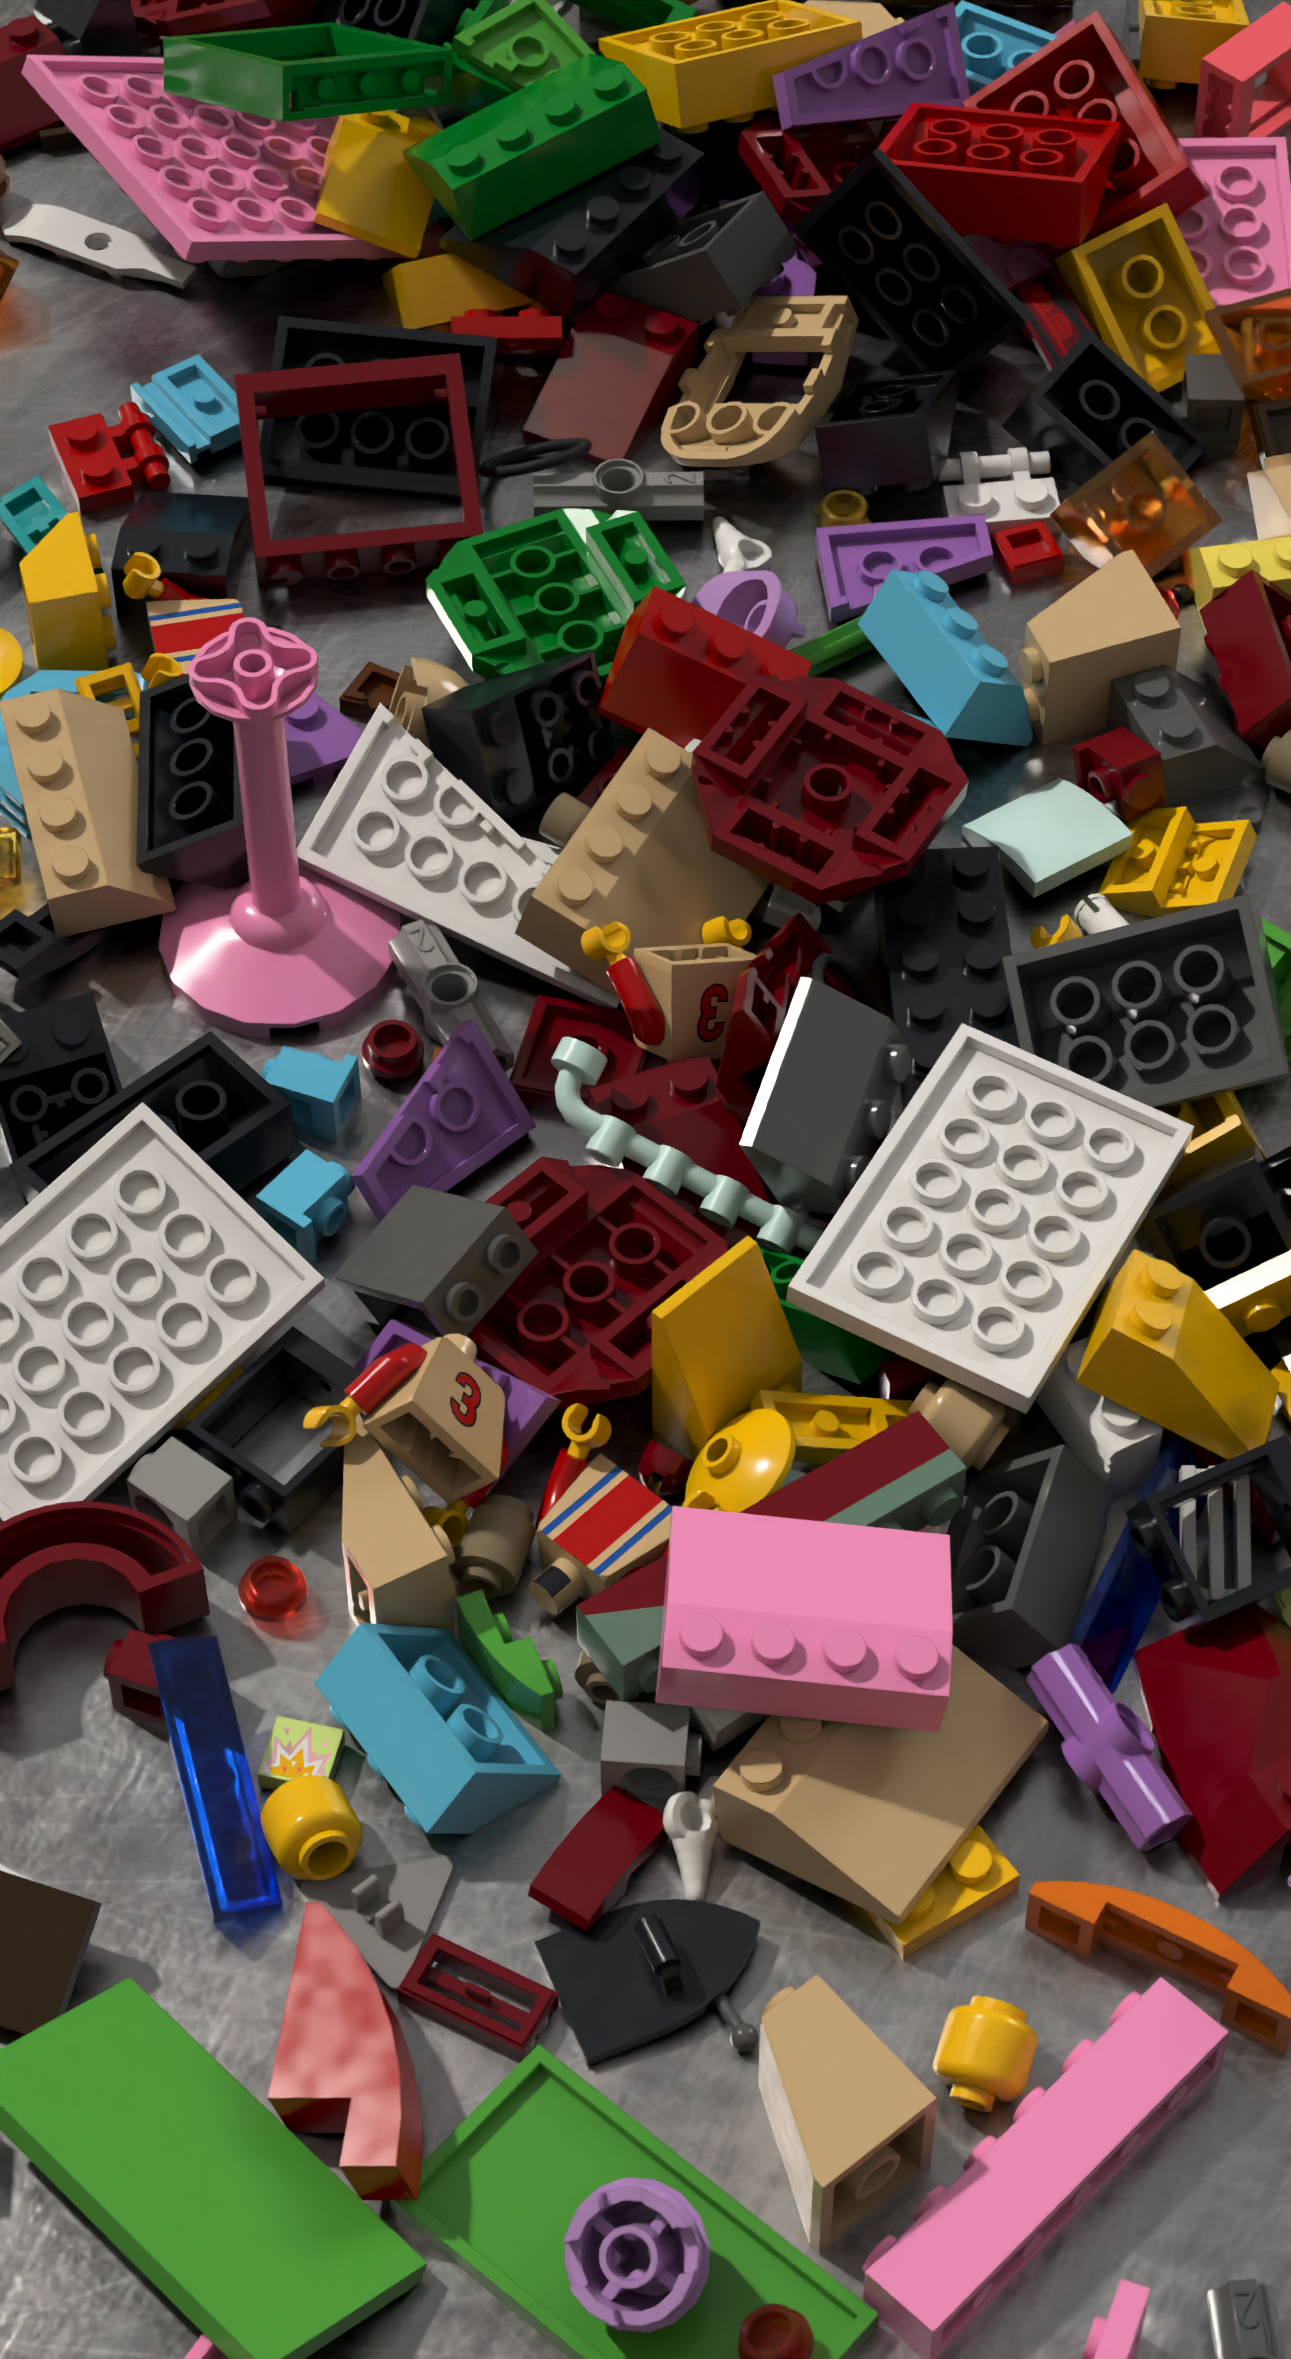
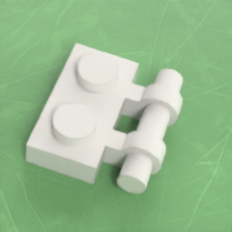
[937,447,1063,538]

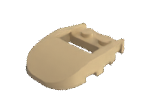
[660,296,859,467]

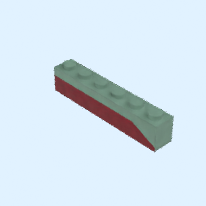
[576,1410,967,1701]

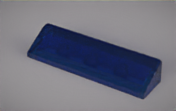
[1068,1435,1208,1694]
[147,1636,283,1924]

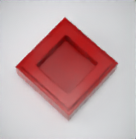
[990,520,1065,585]

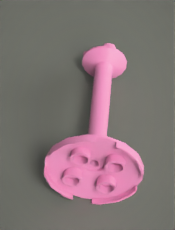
[158,617,401,1038]

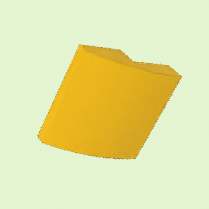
[1099,806,1257,917]

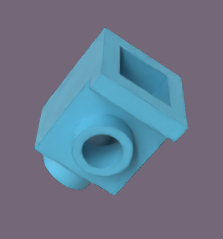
[261,1045,361,1142]
[255,1149,355,1265]

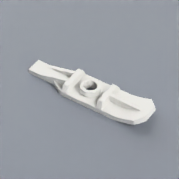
[2,204,197,289]

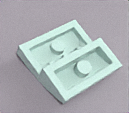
[961,778,1133,898]

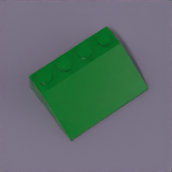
[402,53,662,241]

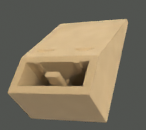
[342,1414,458,1632]

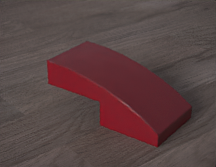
[528,1785,668,1931]

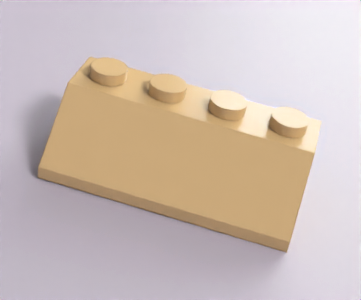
[0,688,176,938]

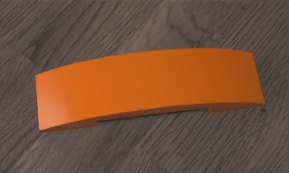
[1025,1880,1291,2054]

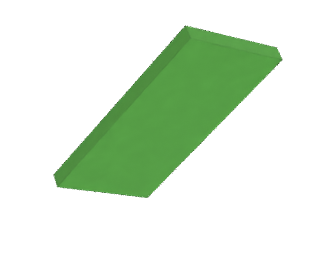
[0,1977,427,2359]
[390,2044,879,2359]

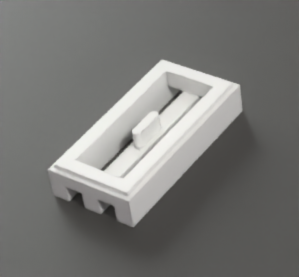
[1179,1465,1252,1604]

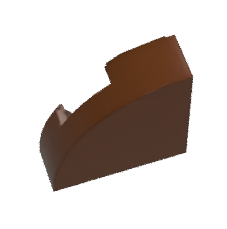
[339,661,400,717]

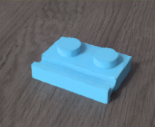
[130,354,259,464]

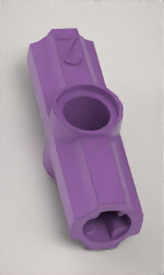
[1025,1643,1193,1851]

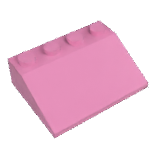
[655,1506,953,1732]

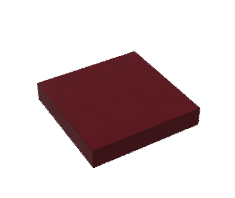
[509,995,651,1111]

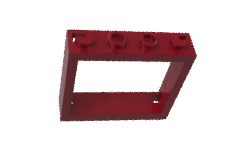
[234,353,483,586]

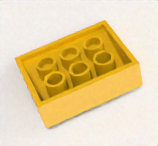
[598,0,863,134]

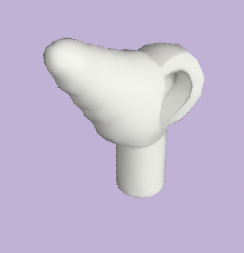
[712,516,772,573]
[663,1776,719,1901]

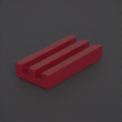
[397,1933,559,2061]

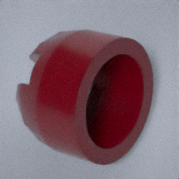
[638,1440,694,1496]

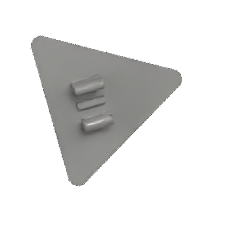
[300,1855,454,1994]

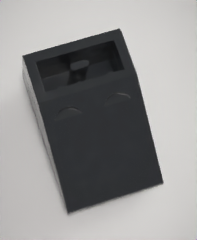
[421,650,616,821]
[0,992,123,1206]

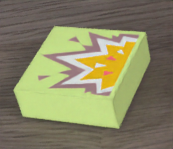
[257,1716,345,1790]

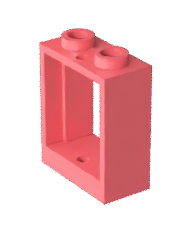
[1193,1,1291,138]

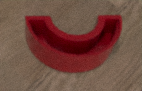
[0,1501,210,1691]

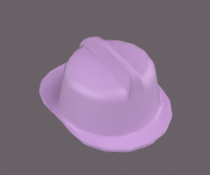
[692,570,806,648]

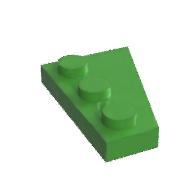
[451,0,596,90]

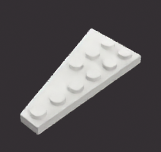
[297,703,623,1010]

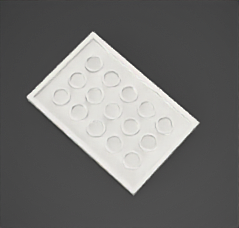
[786,1023,1195,1414]
[0,1102,325,1523]

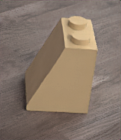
[1018,549,1181,746]
[758,1974,937,2255]

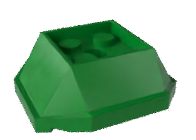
[426,508,687,690]

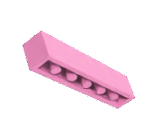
[863,1977,1229,2359]

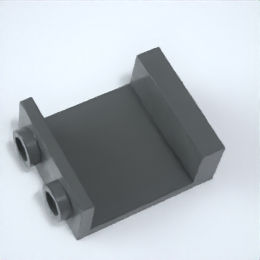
[331,1185,539,1337]

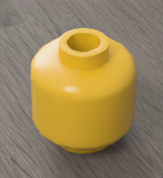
[260,1775,363,1881]
[932,1996,1038,2112]

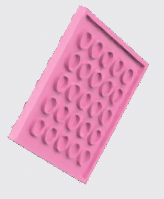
[21,55,447,263]

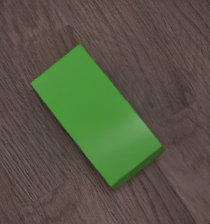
[456,1590,563,1732]

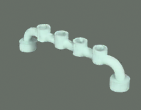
[550,1037,824,1255]

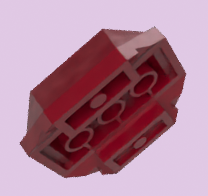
[467,1156,728,1411]

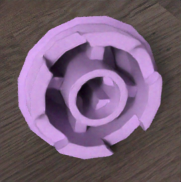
[564,2177,710,2333]

